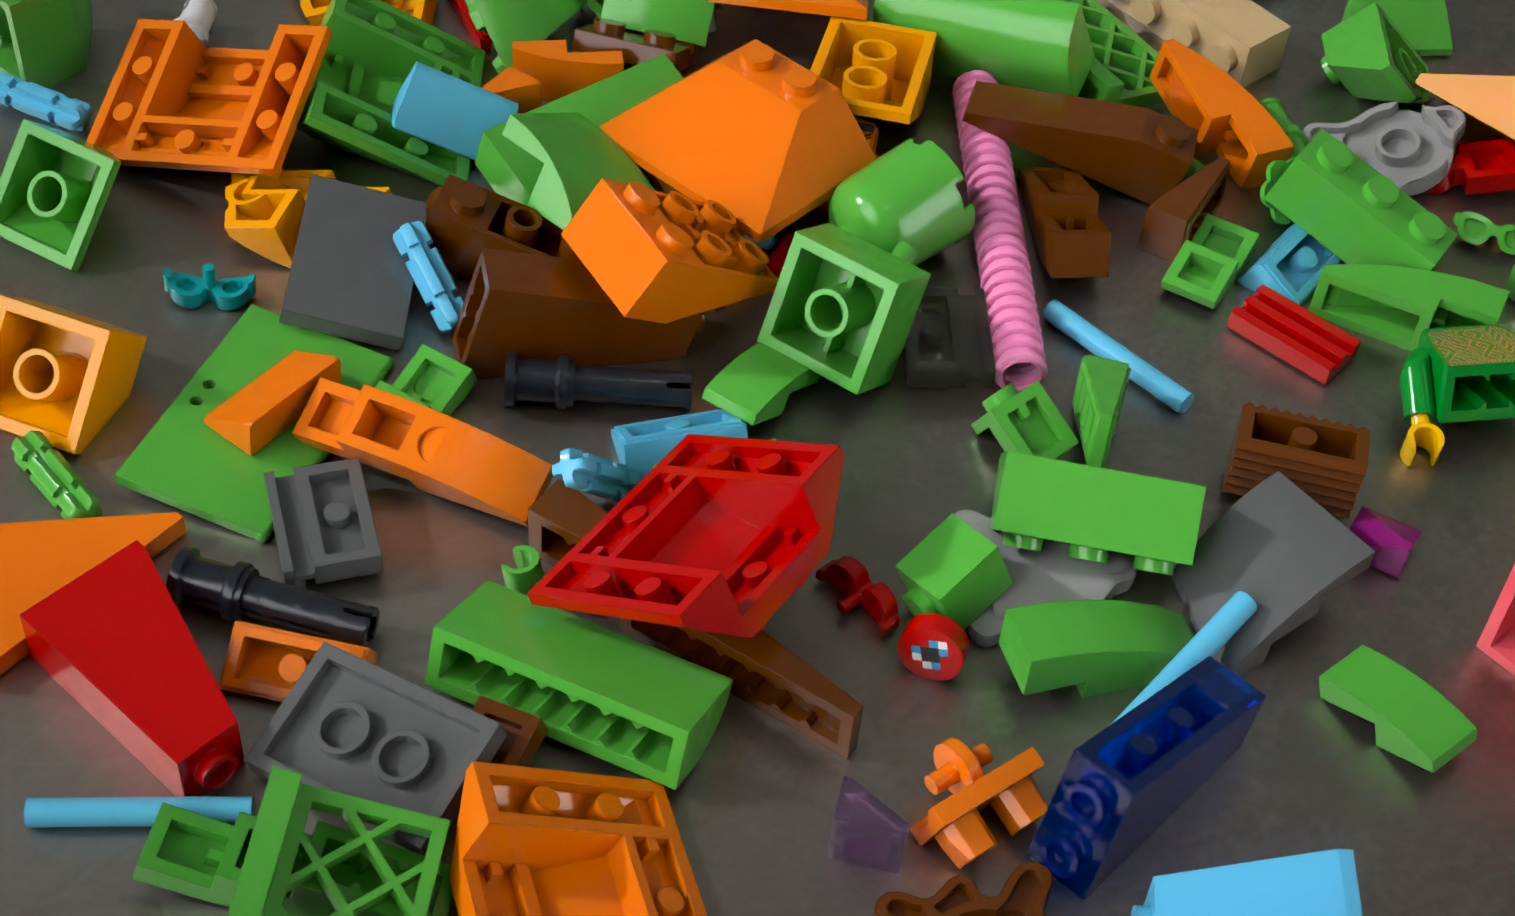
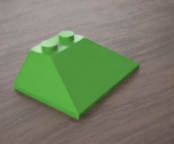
[296,0,486,186]

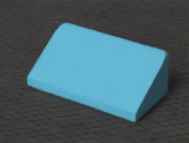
[392,61,519,160]
[1236,223,1343,305]
[611,409,748,481]

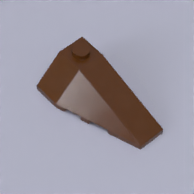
[962,81,1199,205]

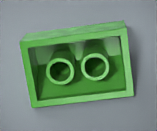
[1264,128,1459,270]
[990,451,1207,575]

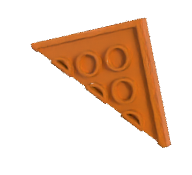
[0,512,186,675]

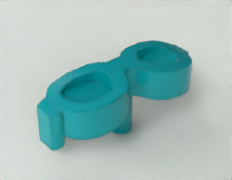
[163,263,257,310]

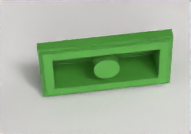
[1341,0,1453,57]

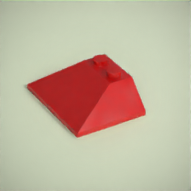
[526,434,844,639]

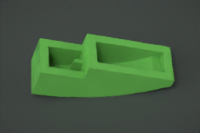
[1308,264,1510,352]
[999,599,1209,699]

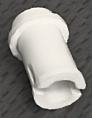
[174,0,219,47]

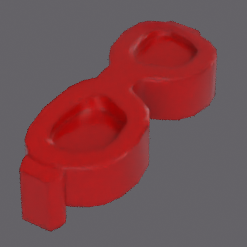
[815,556,900,637]

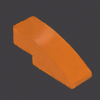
[1149,39,1295,191]

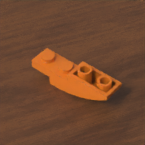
[292,377,553,527]

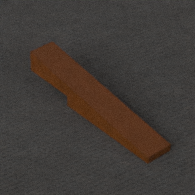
[528,479,863,760]

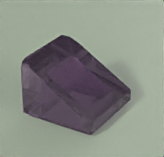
[828,776,909,874]

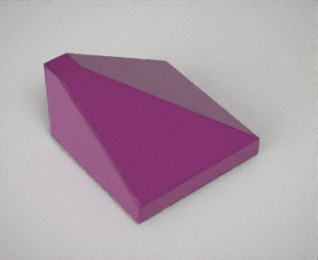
[1349,506,1422,578]

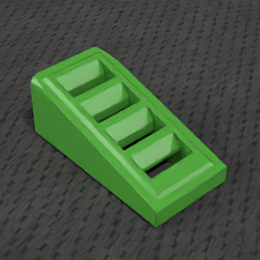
[1072,355,1131,467]

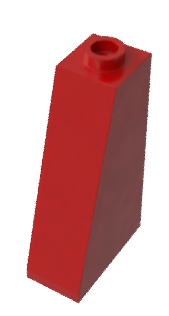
[19,540,245,796]

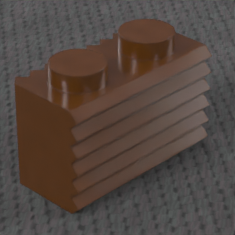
[1222,402,1370,519]

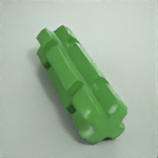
[11,430,103,519]

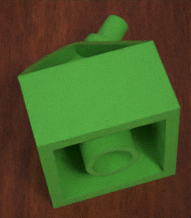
[0,0,93,88]
[757,223,931,395]

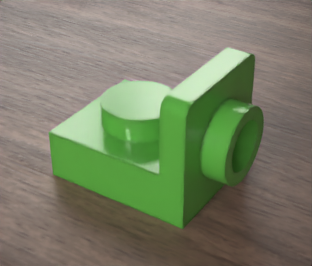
[971,380,1080,459]

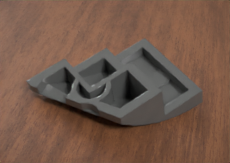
[1172,471,1375,688]

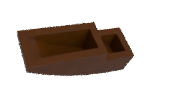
[1018,167,1112,278]

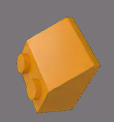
[0,295,147,454]

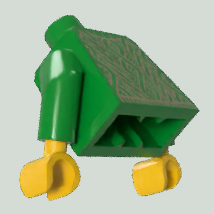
[1400,324,1515,466]

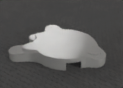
[1303,101,1466,196]
[954,509,1136,647]

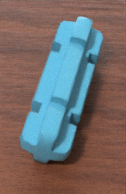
[0,72,92,132]
[393,221,464,333]
[552,448,640,502]

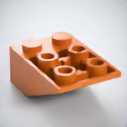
[561,178,778,324]

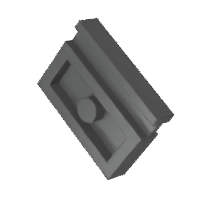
[264,458,383,586]

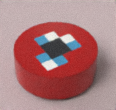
[897,613,970,681]

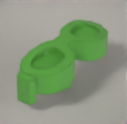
[1453,211,1515,255]

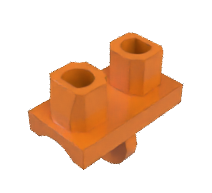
[909,737,1050,869]

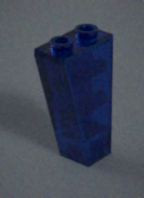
[1026,656,1266,900]

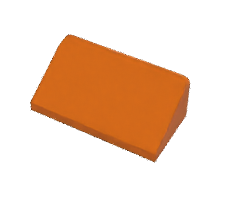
[204,350,341,456]
[218,620,379,702]

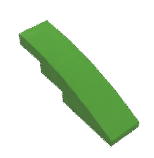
[132,802,453,916]

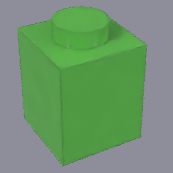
[895,513,1013,630]

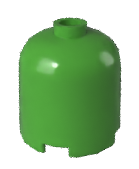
[828,138,975,266]

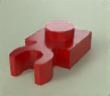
[1425,138,1515,195]

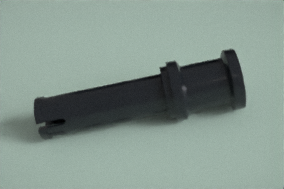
[504,351,693,410]
[166,546,380,648]

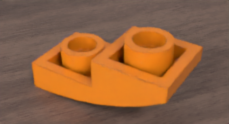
[512,40,624,102]

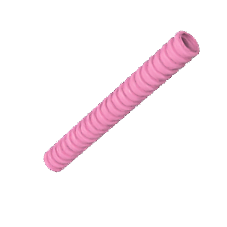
[952,70,1048,392]

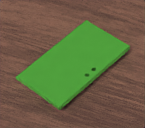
[114,304,394,543]

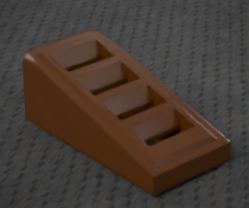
[1139,157,1231,262]

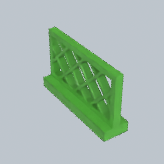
[1061,0,1164,107]
[227,766,451,916]

